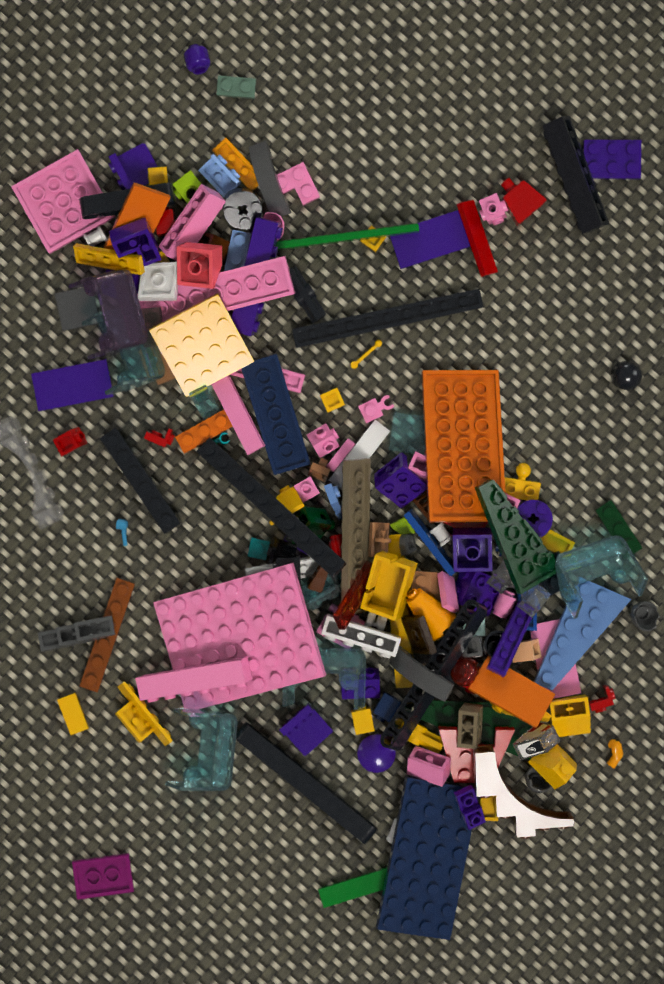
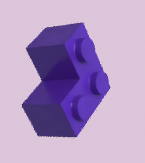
[109,217,162,266]

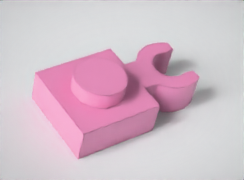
[358,395,394,424]

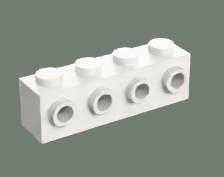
[321,614,401,658]

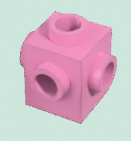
[479,193,508,225]
[307,423,340,458]

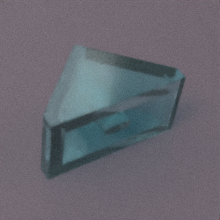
[188,384,221,420]

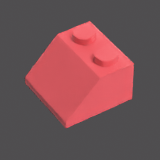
[177,242,222,289]

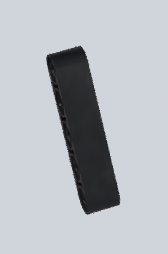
[79,183,176,219]

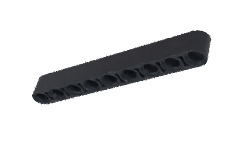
[380,599,487,751]
[234,722,378,844]

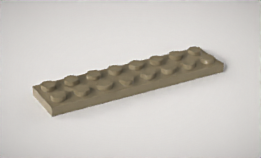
[340,458,371,616]

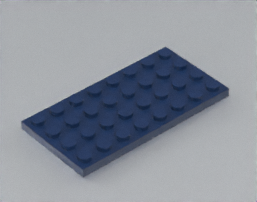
[376,776,478,940]

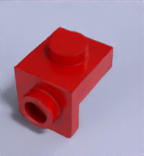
[589,685,616,713]

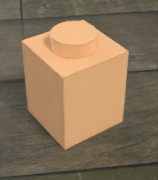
[513,638,542,663]

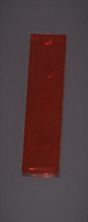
[333,561,372,630]

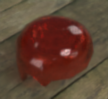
[450,657,479,687]

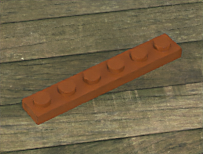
[79,577,135,693]

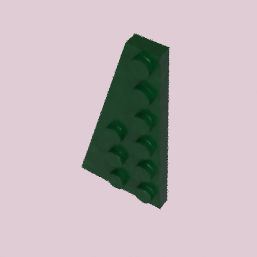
[475,479,565,594]
[421,700,534,760]

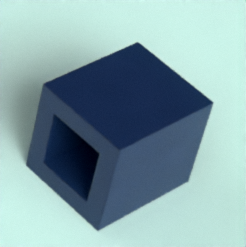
[373,691,401,723]

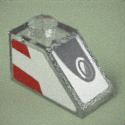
[513,721,561,760]

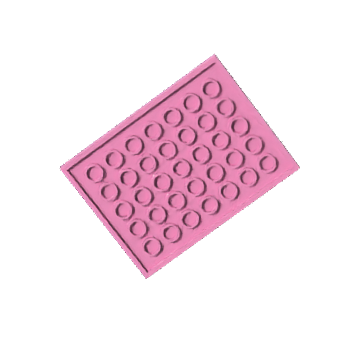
[153,563,326,713]

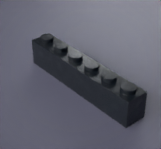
[542,116,610,234]
[100,427,182,534]

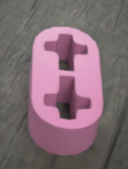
[326,438,355,472]

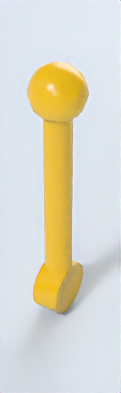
[351,339,382,369]

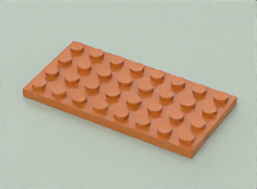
[422,370,505,523]

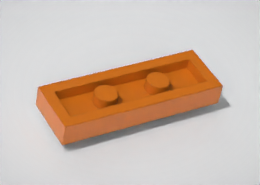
[175,410,233,454]

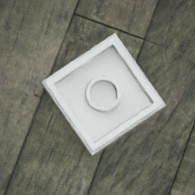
[138,262,178,301]

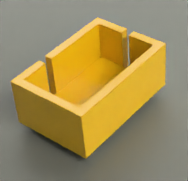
[360,550,418,621]

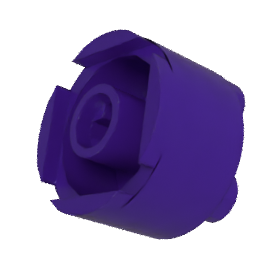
[517,500,553,538]

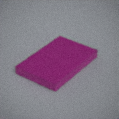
[72,853,135,900]

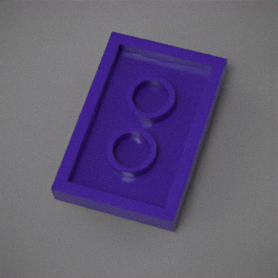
[583,140,641,180]

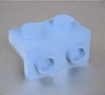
[198,154,242,197]

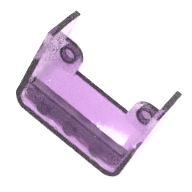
[69,269,148,360]

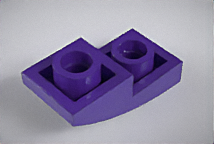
[454,785,486,830]

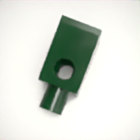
[291,507,335,544]

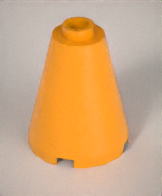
[406,588,457,641]

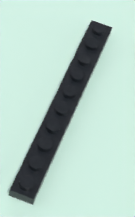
[292,288,483,348]
[196,438,346,578]

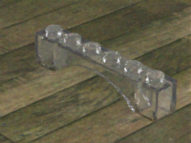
[0,416,64,530]

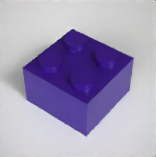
[453,528,493,572]

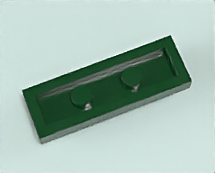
[594,500,642,559]

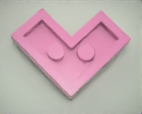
[277,162,320,206]

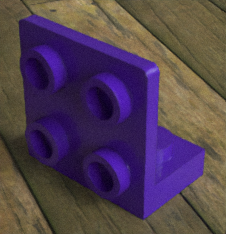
[374,452,427,508]
[279,702,333,756]

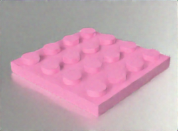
[11,149,116,254]

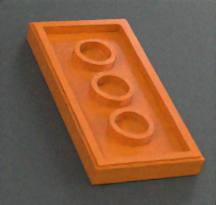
[104,182,170,255]
[468,656,556,728]

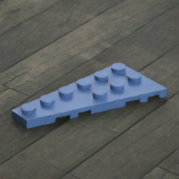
[534,577,632,690]

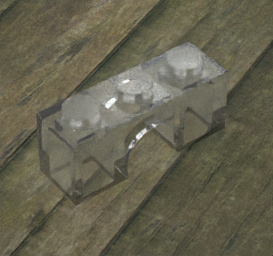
[486,560,551,618]

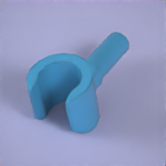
[116,519,128,546]

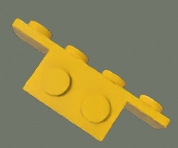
[115,681,173,746]

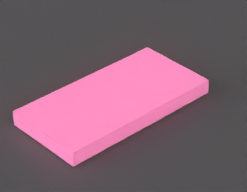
[529,619,581,699]

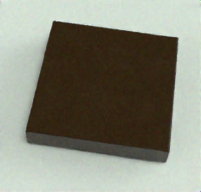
[401,615,437,655]

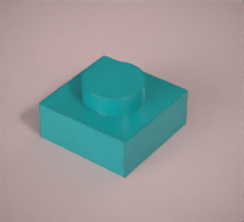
[247,538,270,560]

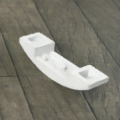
[329,420,390,490]

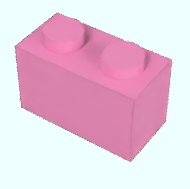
[407,746,451,787]

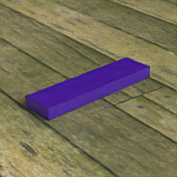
[486,600,536,677]

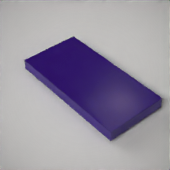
[390,210,471,270]
[31,359,114,412]

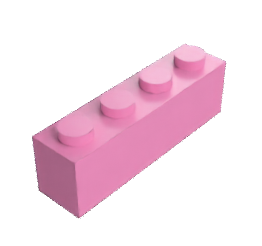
[158,184,226,261]

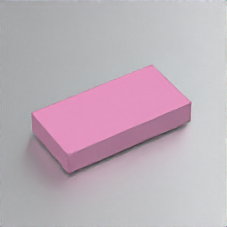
[437,571,459,613]

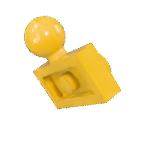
[505,463,541,501]

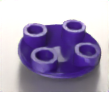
[357,734,396,773]

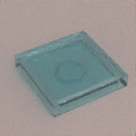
[389,412,425,455]

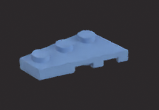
[324,483,342,521]

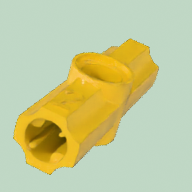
[401,721,443,754]

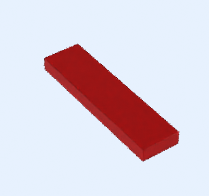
[457,200,498,277]

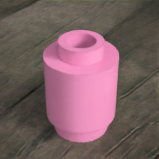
[493,589,517,619]

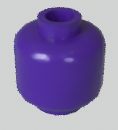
[184,44,211,75]

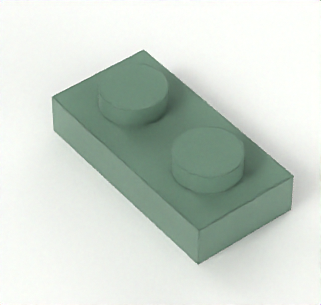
[216,75,256,99]

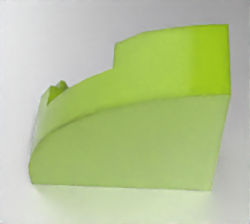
[390,517,415,534]

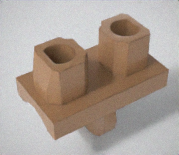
[368,522,391,557]

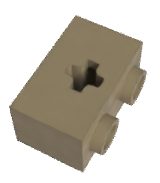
[457,703,483,749]

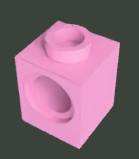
[294,476,320,503]

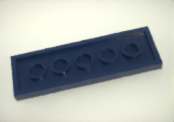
[241,354,311,475]

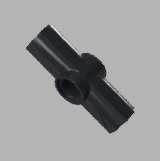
[289,266,326,324]

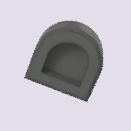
[399,534,417,556]

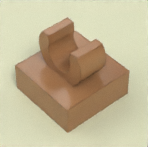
[308,457,330,482]

